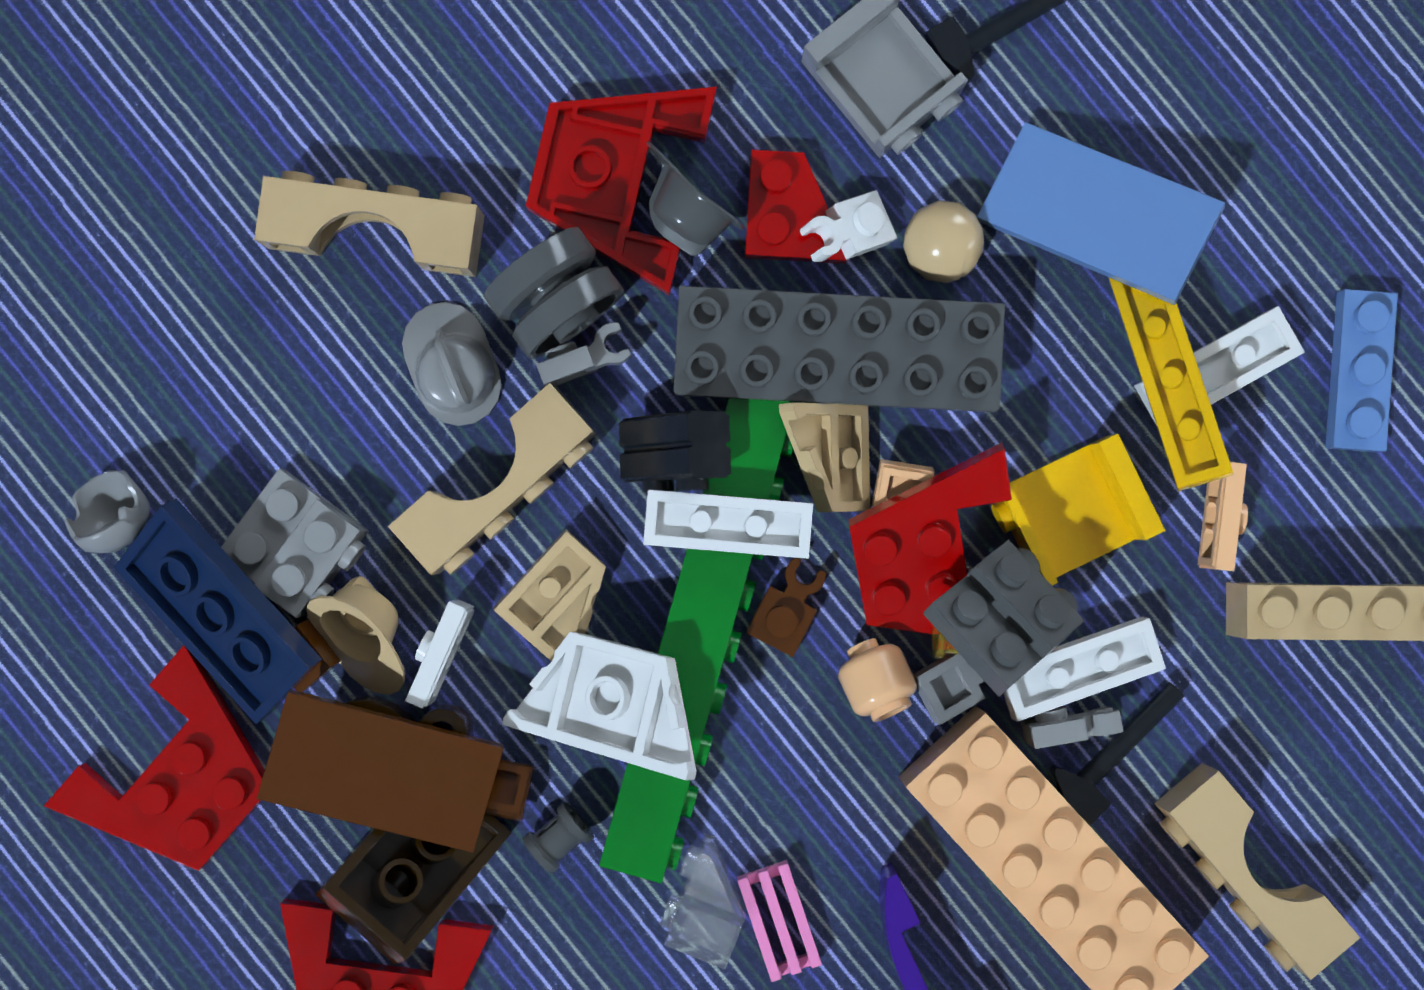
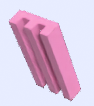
[737,860,822,982]

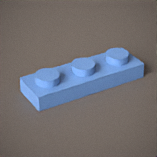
[1325,289,1398,453]

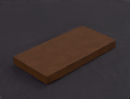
[257,689,504,853]

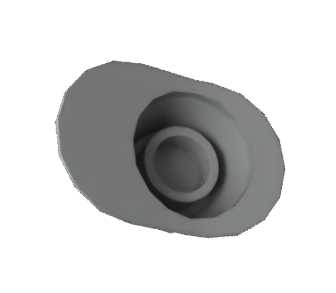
[402,302,502,426]

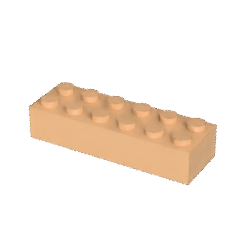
[898,706,1209,990]

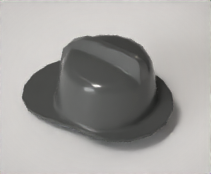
[646,141,745,256]

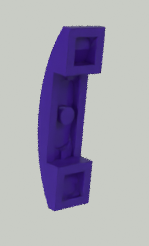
[879,863,928,990]

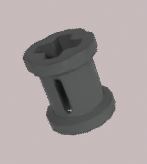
[522,801,594,873]

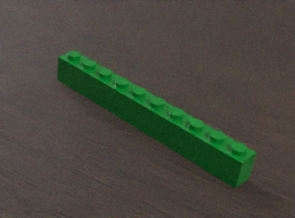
[599,398,806,884]

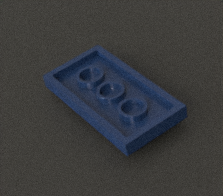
[114,498,322,724]

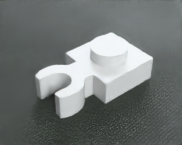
[799,190,897,262]

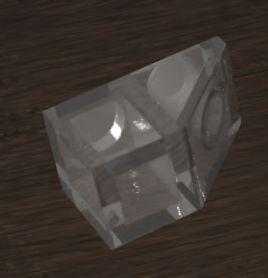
[659,834,745,969]

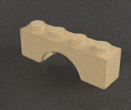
[254,171,485,277]
[388,383,596,575]
[1226,582,1424,641]
[1154,763,1360,980]

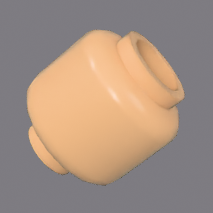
[838,638,917,722]

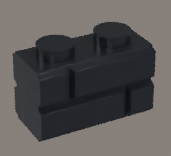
[619,410,731,493]

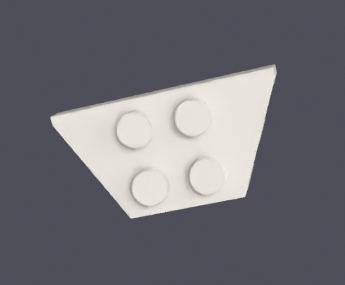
[502,632,697,780]

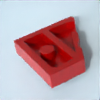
[745,150,847,264]

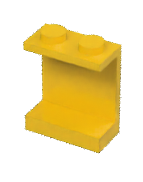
[991,434,1165,585]

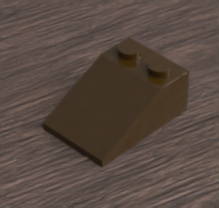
[315,814,512,965]

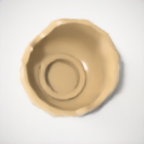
[903,200,984,283]

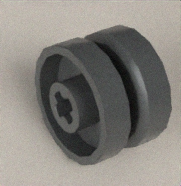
[483,227,625,360]

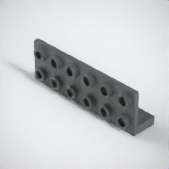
[674,286,1005,413]

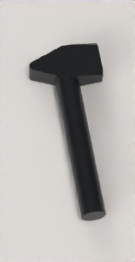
[925,0,1067,84]
[1050,682,1185,825]

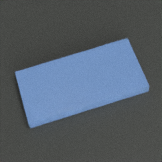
[977,122,1225,305]

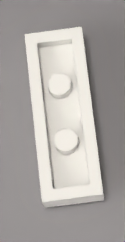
[1134,306,1305,426]
[643,490,813,559]
[1003,617,1166,722]

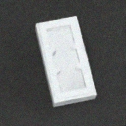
[405,599,475,709]

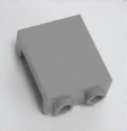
[801,0,968,158]

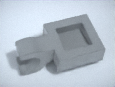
[536,322,632,387]

